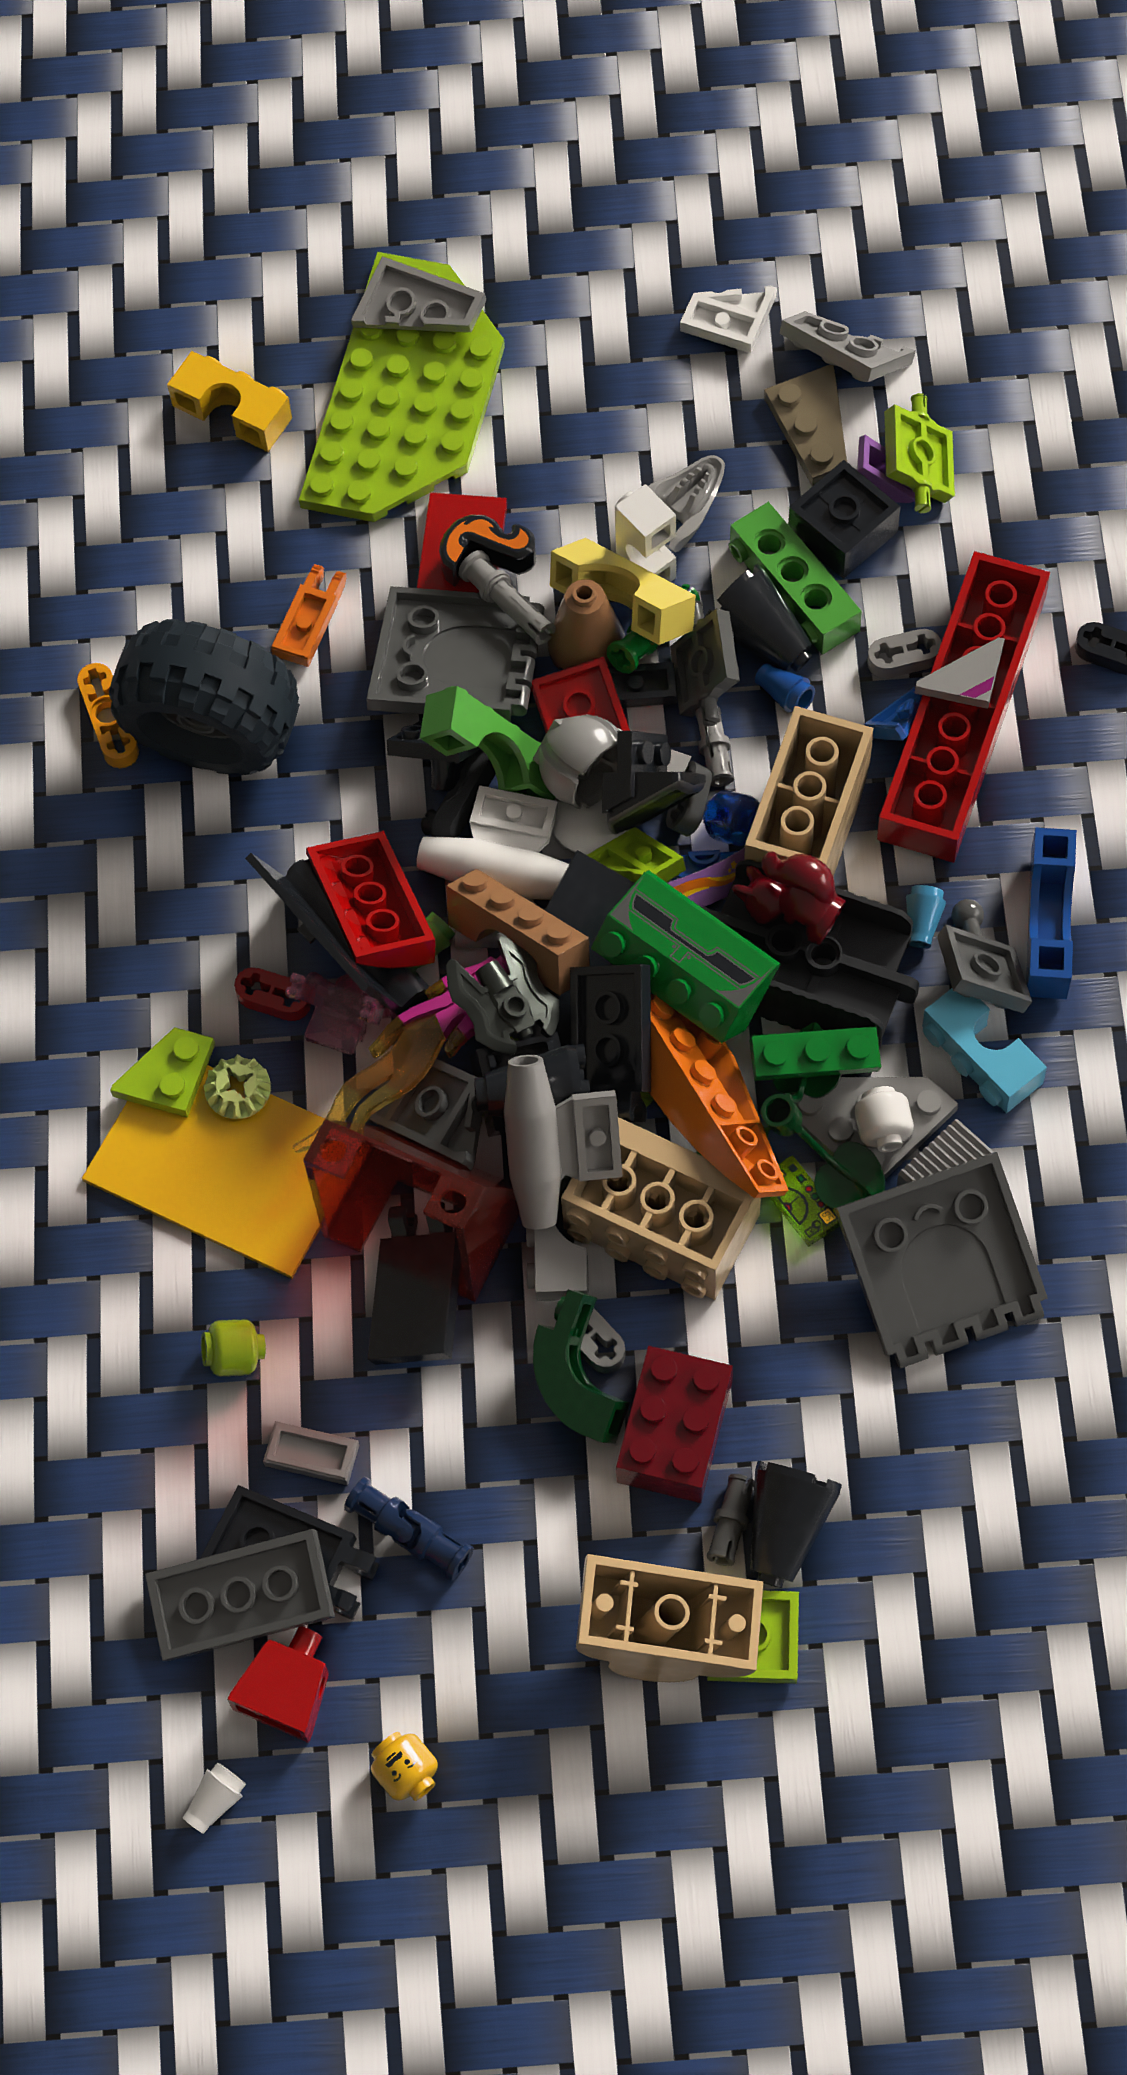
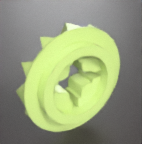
[204,1054,271,1119]

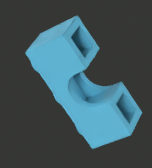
[922,988,1047,1114]

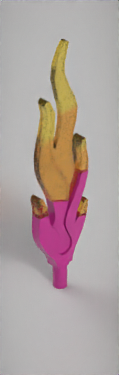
[293,955,506,1153]

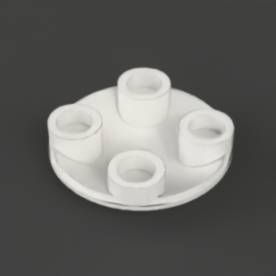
[552,799,629,855]

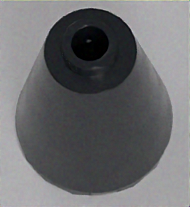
[705,564,813,672]
[750,1461,842,1588]

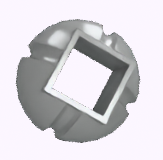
[533,715,620,809]

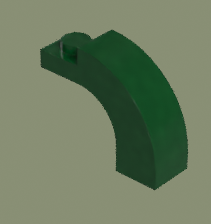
[533,1289,630,1444]

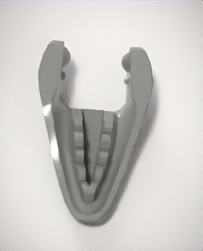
[648,455,725,552]

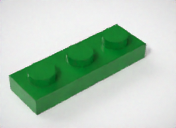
[749,1027,882,1081]

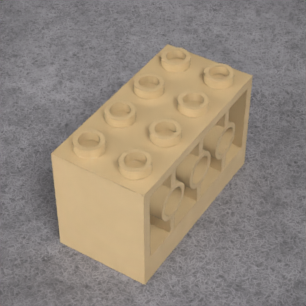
[561,1117,761,1300]

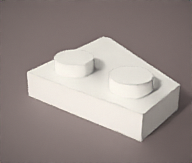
[680,286,777,353]

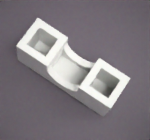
[615,484,676,582]

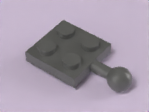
[937,899,1032,1013]

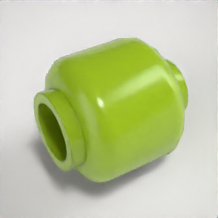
[201,1319,266,1377]

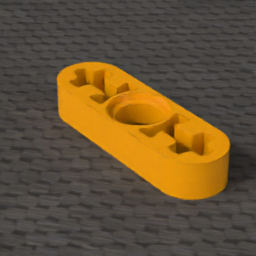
[77,663,139,768]

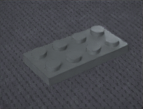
[145,1529,335,1662]

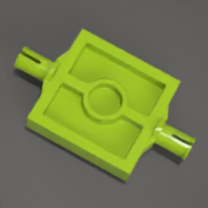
[884,393,955,513]

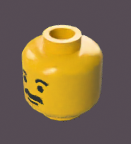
[371,1732,438,1801]

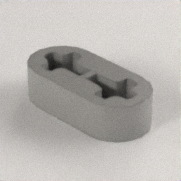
[867,629,941,678]
[580,1308,625,1374]

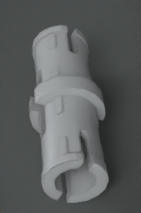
[695,706,734,787]

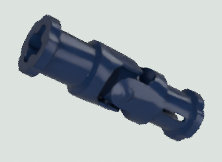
[344,1477,474,1581]

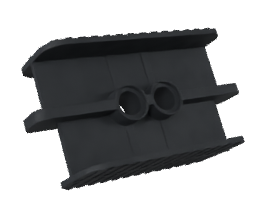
[700,859,919,1050]

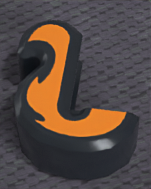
[439,514,536,587]

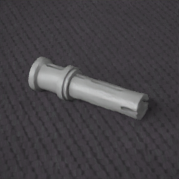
[458,550,556,645]

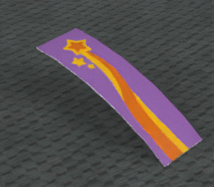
[668,847,745,907]

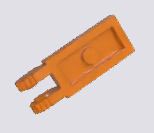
[271,564,347,667]

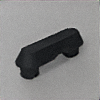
[421,749,496,838]

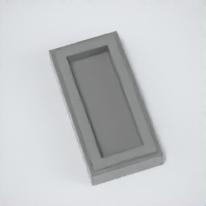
[263,1421,359,1485]

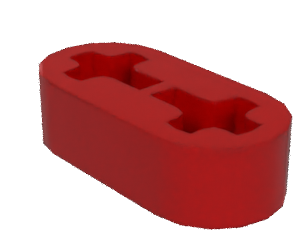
[234,967,311,1021]

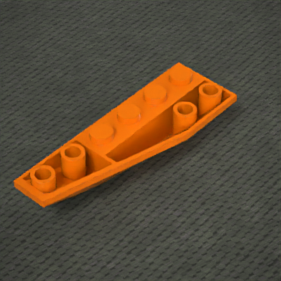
[649,994,789,1198]

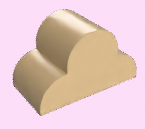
[576,1554,763,1682]

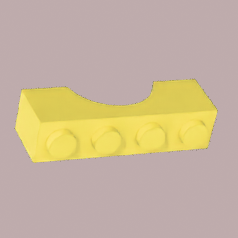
[550,537,696,645]

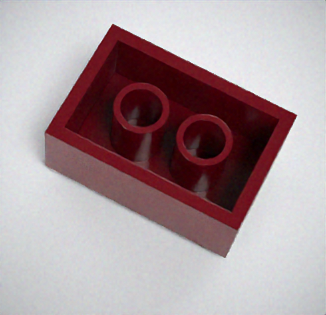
[616,1346,733,1503]

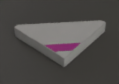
[915,637,1005,709]

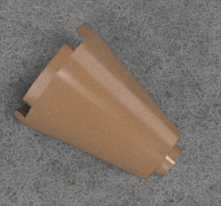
[548,580,625,670]

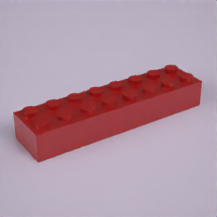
[877,551,1051,863]

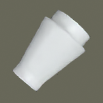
[182,1763,246,1834]

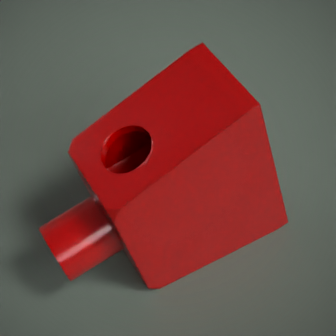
[227,1626,329,1743]

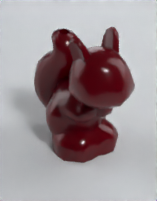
[732,851,846,945]

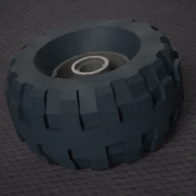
[109,619,300,775]

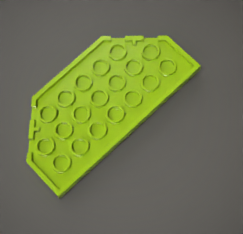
[299,252,505,522]

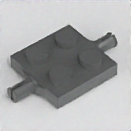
[670,600,740,726]

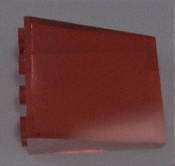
[303,1119,519,1302]

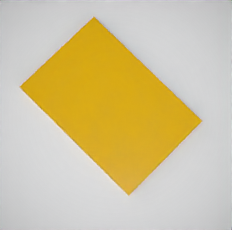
[82,1065,369,1279]

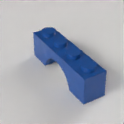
[1026,827,1077,999]

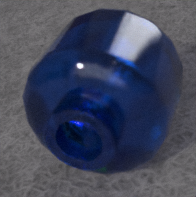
[703,790,760,846]

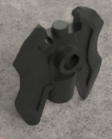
[446,936,559,1055]

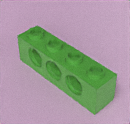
[728,501,862,655]

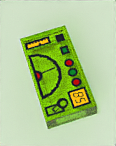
[770,1155,840,1247]

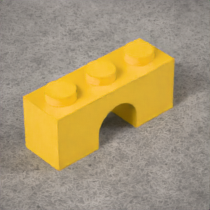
[167,351,292,452]

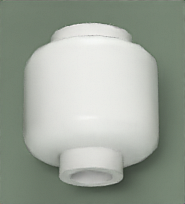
[854,1086,914,1152]

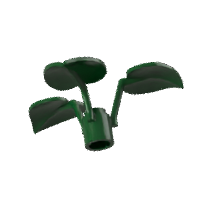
[696,1022,885,1209]

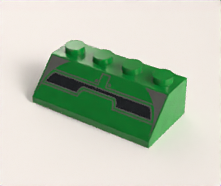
[591,870,780,1043]

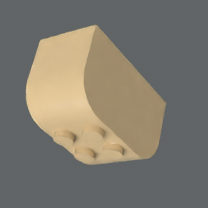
[744,706,874,877]

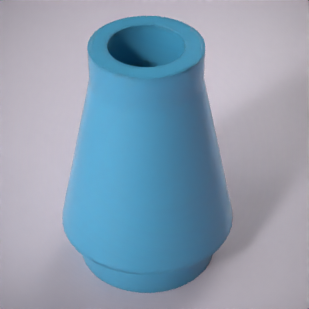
[906,885,946,949]

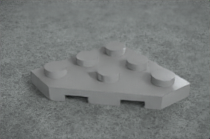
[792,1077,958,1179]

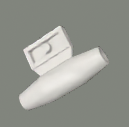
[417,785,569,900]

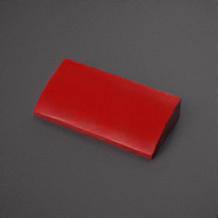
[306,831,435,968]

